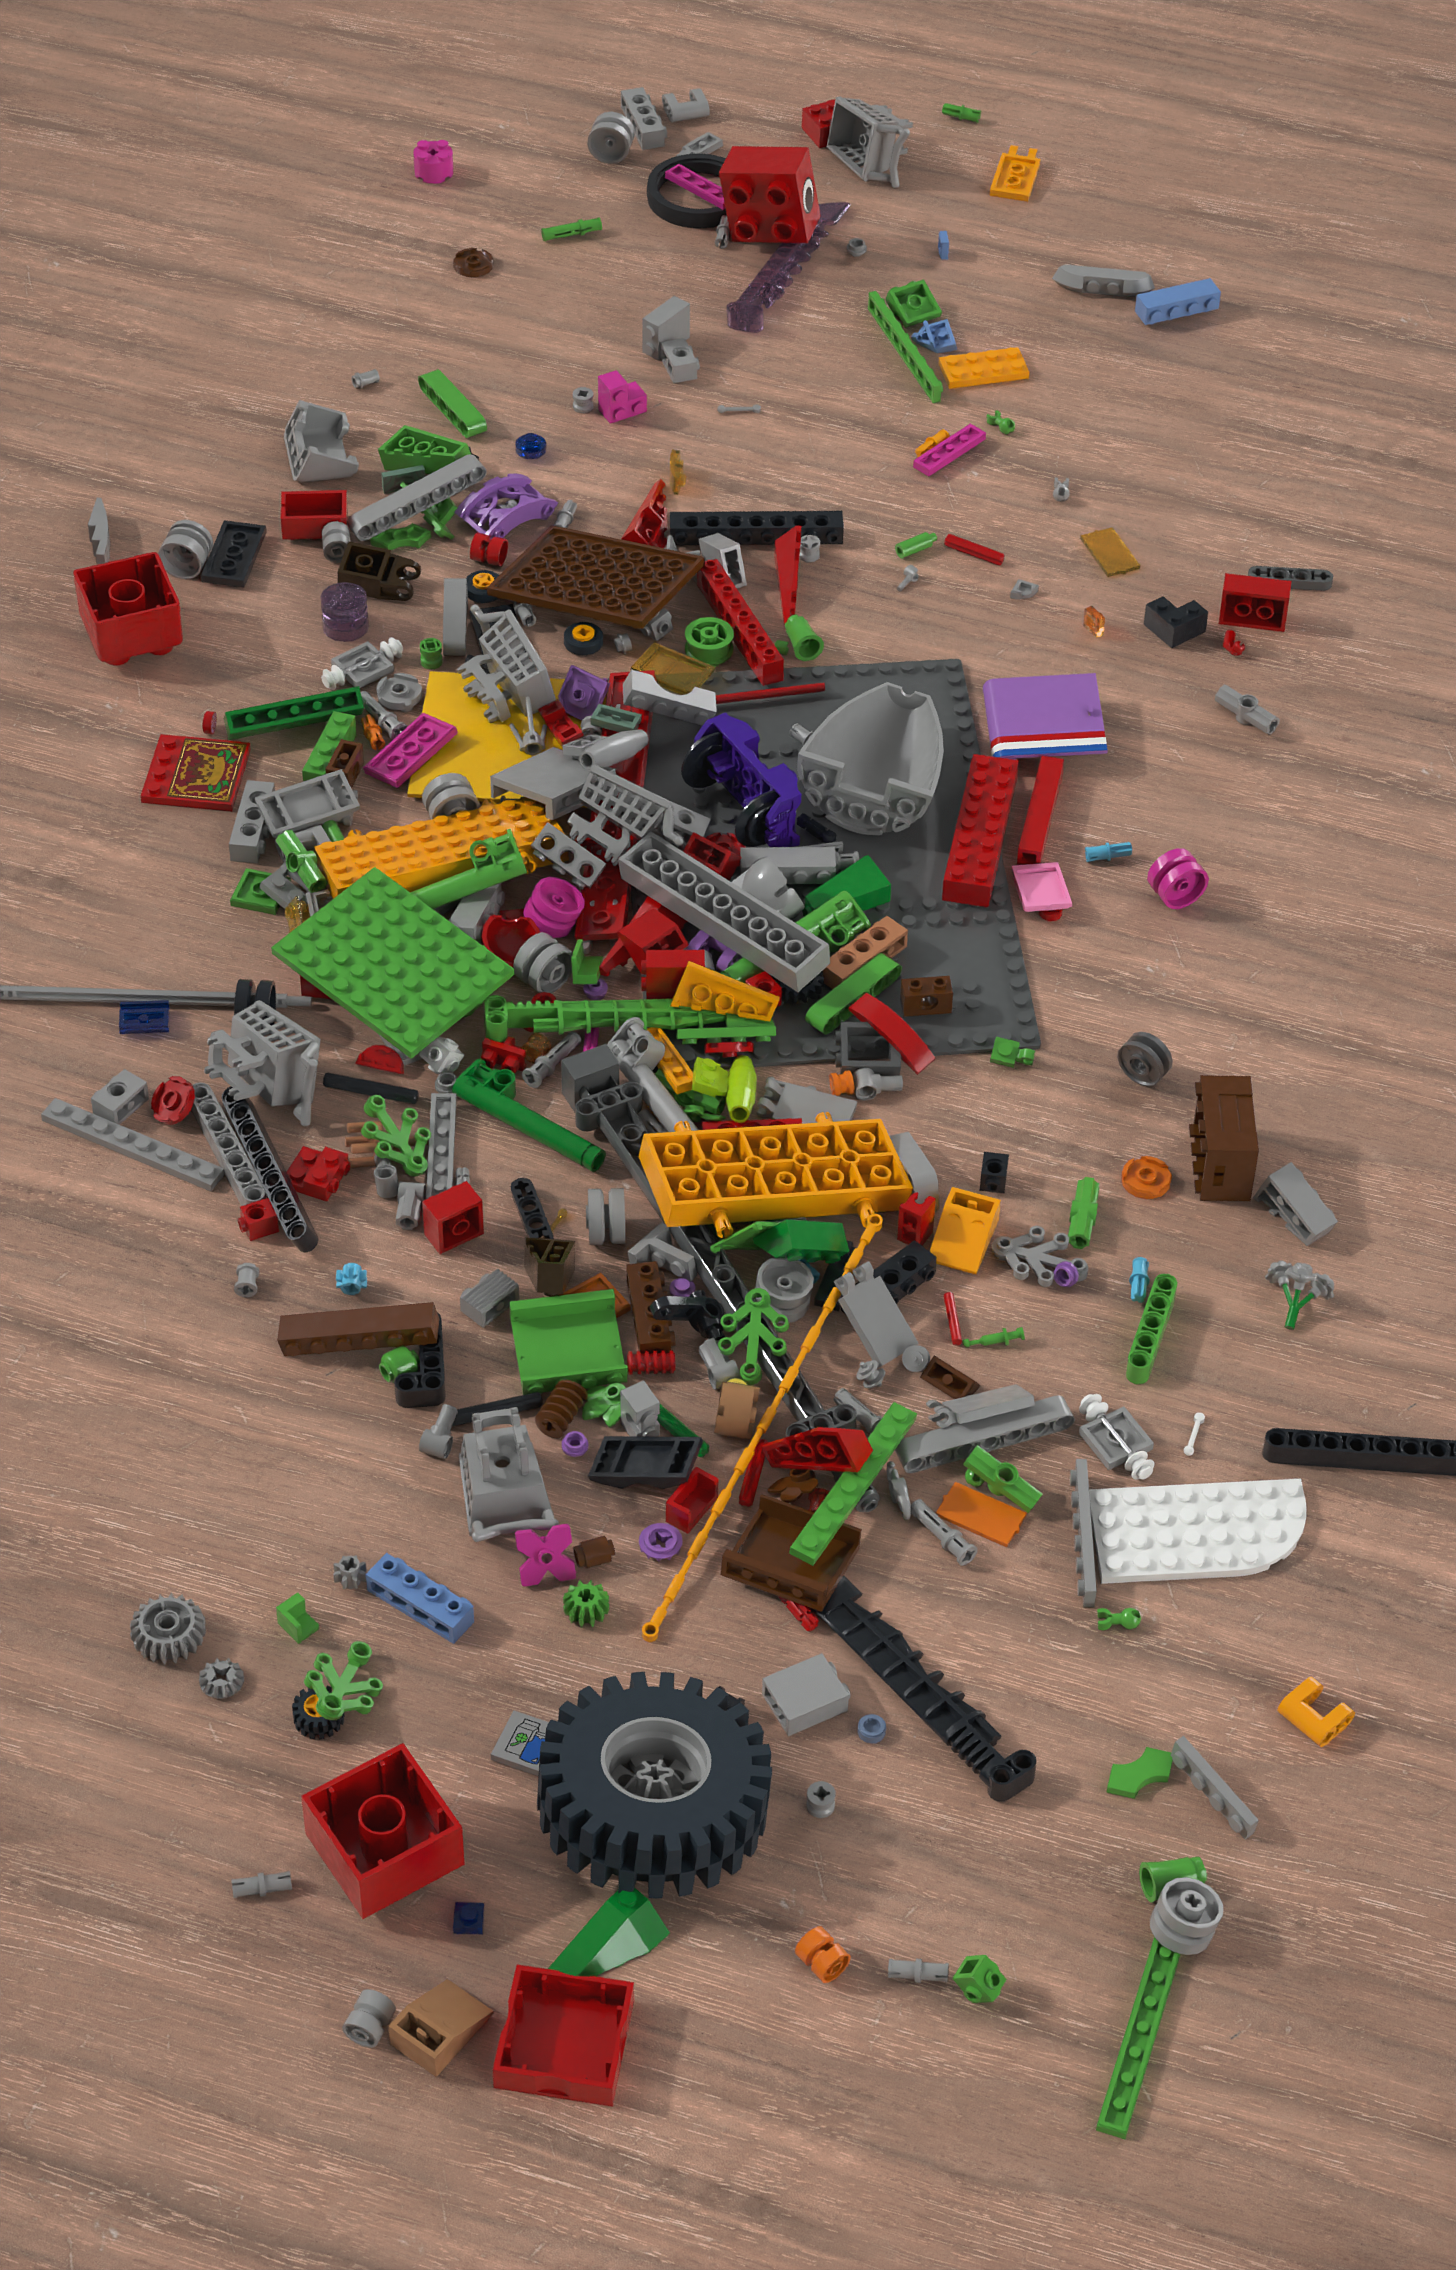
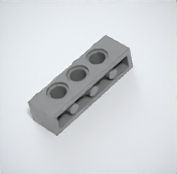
[621,87,667,150]
[229,780,275,863]
[613,793,711,847]

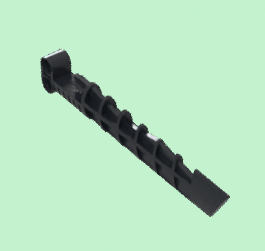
[812,1575,1037,1802]

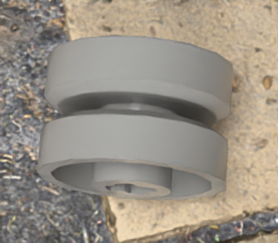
[587,112,635,164]
[422,773,480,819]
[513,932,573,994]
[586,1188,625,1245]
[755,1258,814,1324]
[1150,1877,1223,1955]

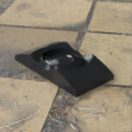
[588,1436,703,1489]

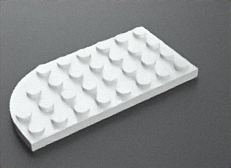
[1089,1479,1307,1584]

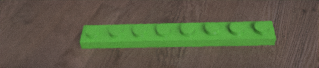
[868,291,943,403]
[789,1402,917,1566]

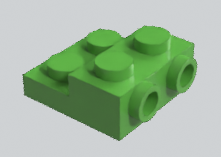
[885,279,942,328]

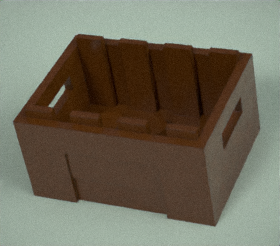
[1189,1075,1259,1202]

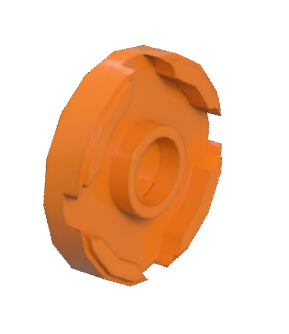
[1121,1156,1172,1199]

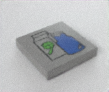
[491,1710,549,1776]

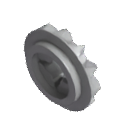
[199,1658,244,1699]

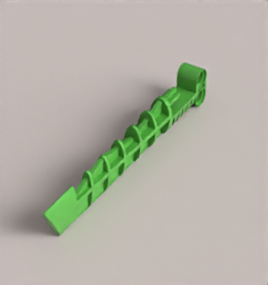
[484,995,774,1043]

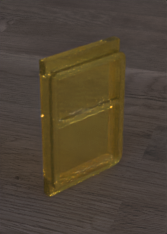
[631,642,715,695]

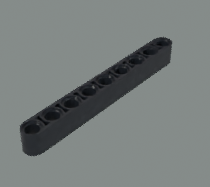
[221,1086,318,1253]
[1262,1428,1456,1476]

